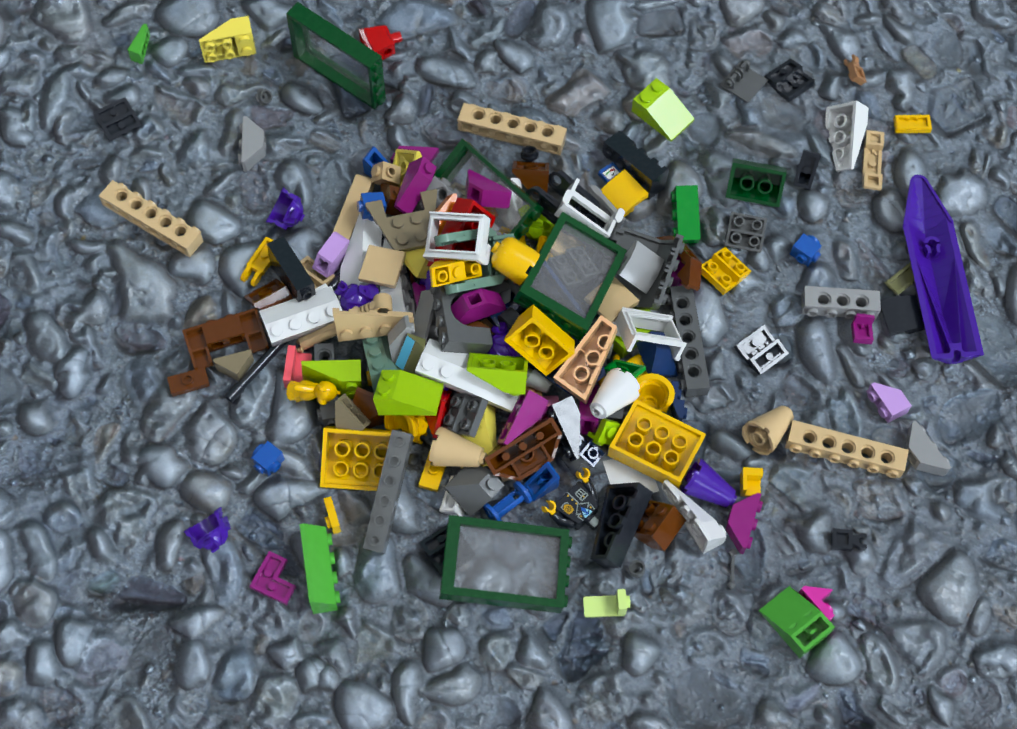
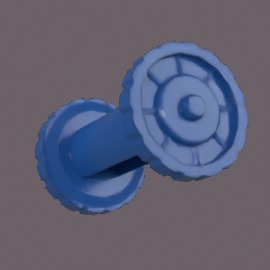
[483,481,533,521]

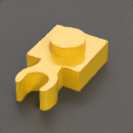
[323,496,341,534]

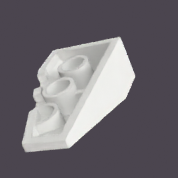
[825,101,868,172]
[662,479,726,554]

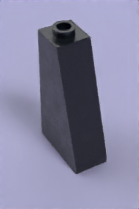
[267,236,316,302]

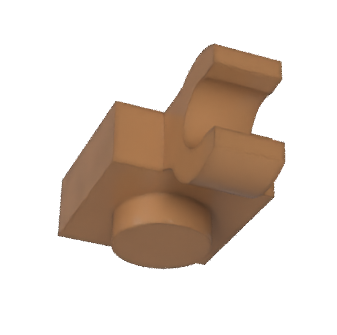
[844,54,867,85]

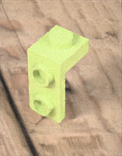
[583,589,630,618]

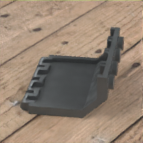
[592,226,685,310]

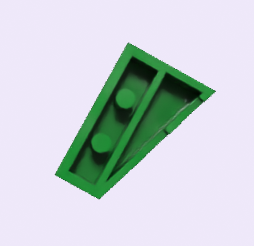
[670,185,701,243]

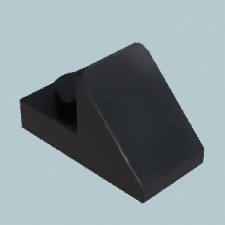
[793,149,821,190]

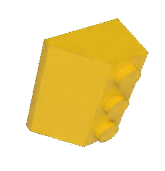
[504,305,575,376]

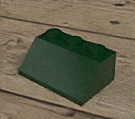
[725,158,787,207]

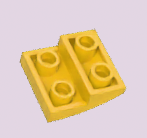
[601,169,649,217]
[701,247,751,295]

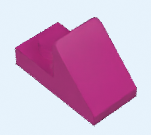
[799,586,835,621]

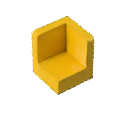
[740,467,763,497]

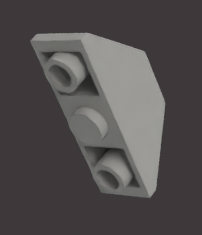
[238,116,266,172]
[387,315,415,373]
[905,420,951,476]

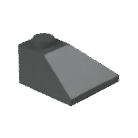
[443,466,504,517]

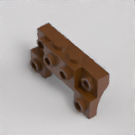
[182,308,269,369]

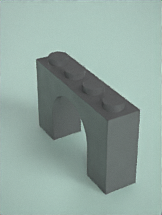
[430,278,493,354]

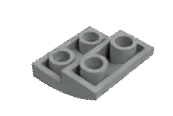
[617,240,664,294]

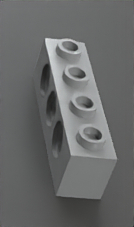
[801,286,881,319]

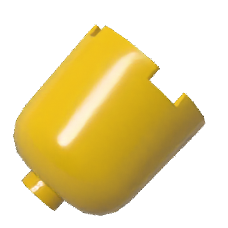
[491,237,540,286]

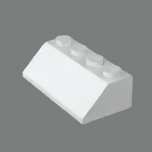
[259,286,342,347]

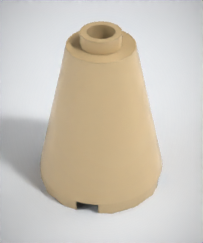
[742,406,794,456]
[429,427,487,467]

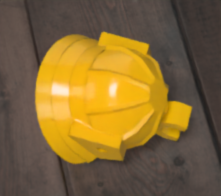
[632,373,675,412]
[384,415,428,444]

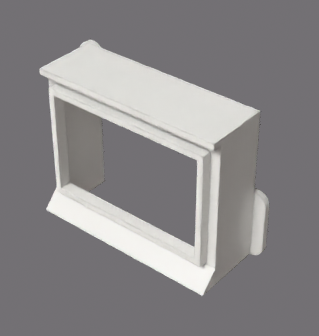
[554,178,625,238]
[422,211,491,265]
[612,307,687,361]

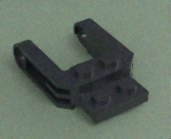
[526,169,606,236]

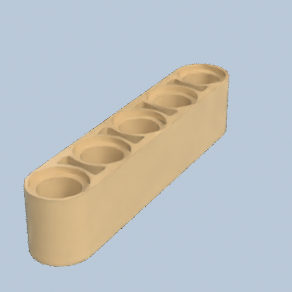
[333,174,375,240]

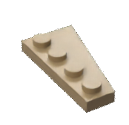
[332,308,416,342]

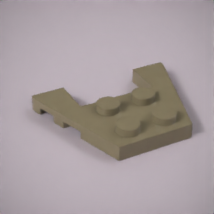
[365,189,437,252]

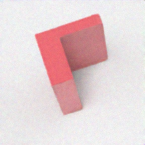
[283,345,313,388]

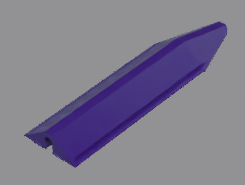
[903,174,984,364]

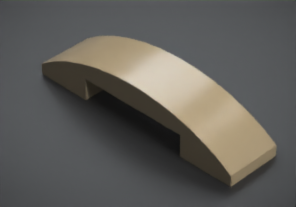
[862,130,884,191]

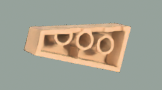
[553,315,617,404]

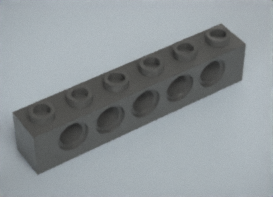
[666,286,710,397]
[363,430,414,554]

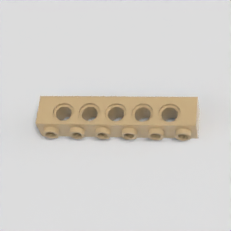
[458,103,567,155]
[99,180,203,257]
[785,420,909,478]

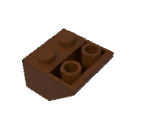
[634,500,686,552]

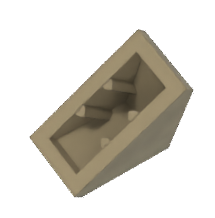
[213,349,254,381]
[335,393,371,431]

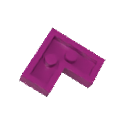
[249,551,296,606]

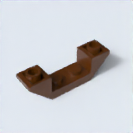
[656,235,702,291]

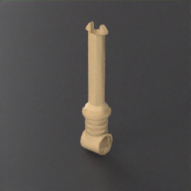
[296,293,393,353]

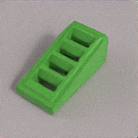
[127,24,150,64]

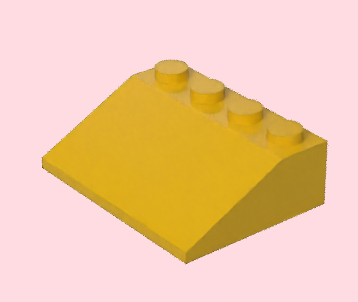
[607,400,706,489]
[320,426,405,491]

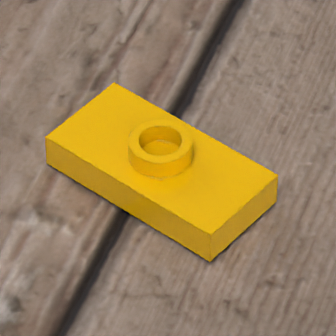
[893,115,932,133]
[419,451,446,492]

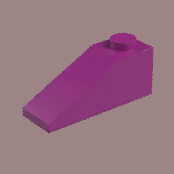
[394,156,436,214]
[497,390,549,445]

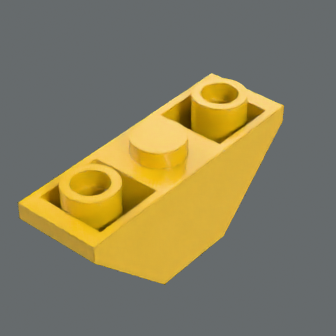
[429,259,482,287]

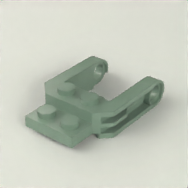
[434,227,515,295]

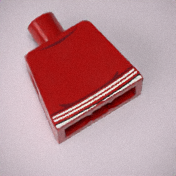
[359,25,402,60]

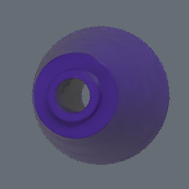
[679,458,737,508]

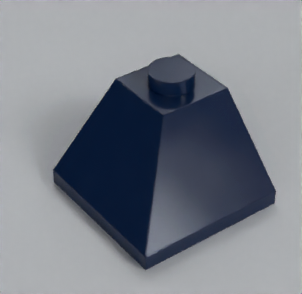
[636,331,678,377]

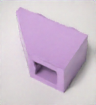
[312,231,350,278]
[867,382,912,423]

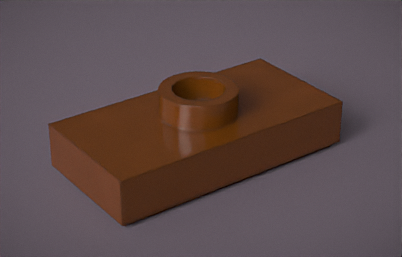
[167,367,210,397]

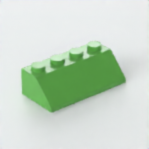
[299,523,341,614]

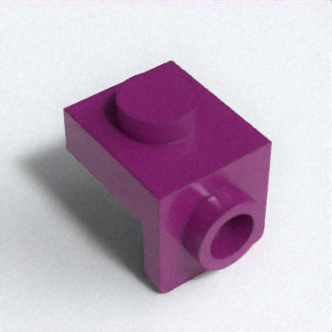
[851,313,875,345]

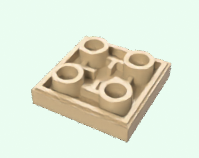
[358,245,406,288]

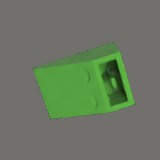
[759,586,835,658]

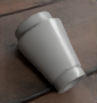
[526,368,552,394]

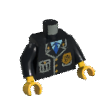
[541,467,599,531]

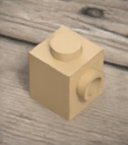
[371,161,401,186]

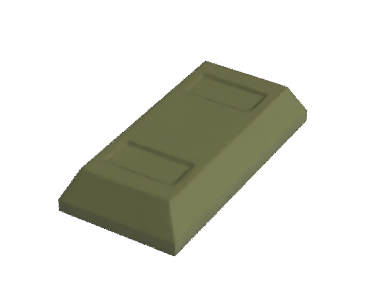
[884,262,915,296]

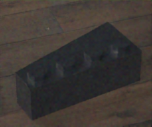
[602,131,669,200]
[590,482,653,568]

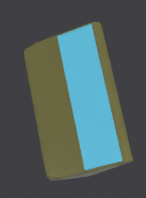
[394,333,426,374]

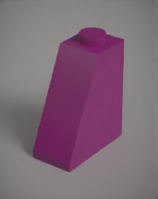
[578,385,600,435]

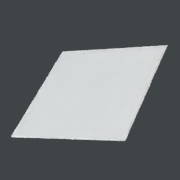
[603,459,659,493]

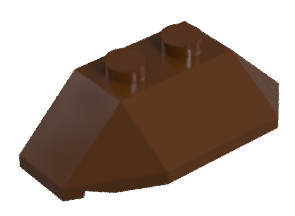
[483,417,562,481]

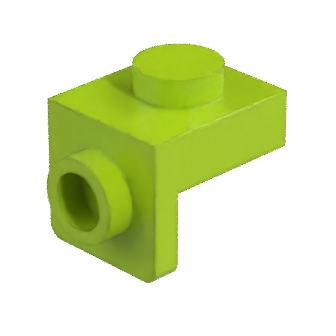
[587,418,621,446]

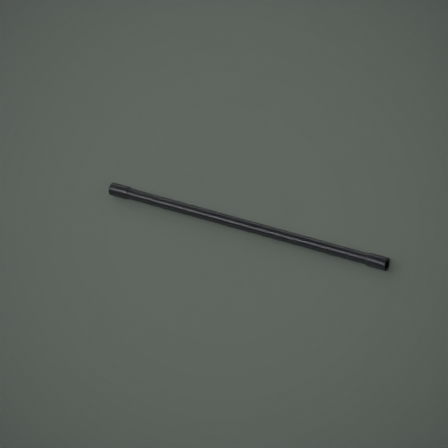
[224,215,395,403]

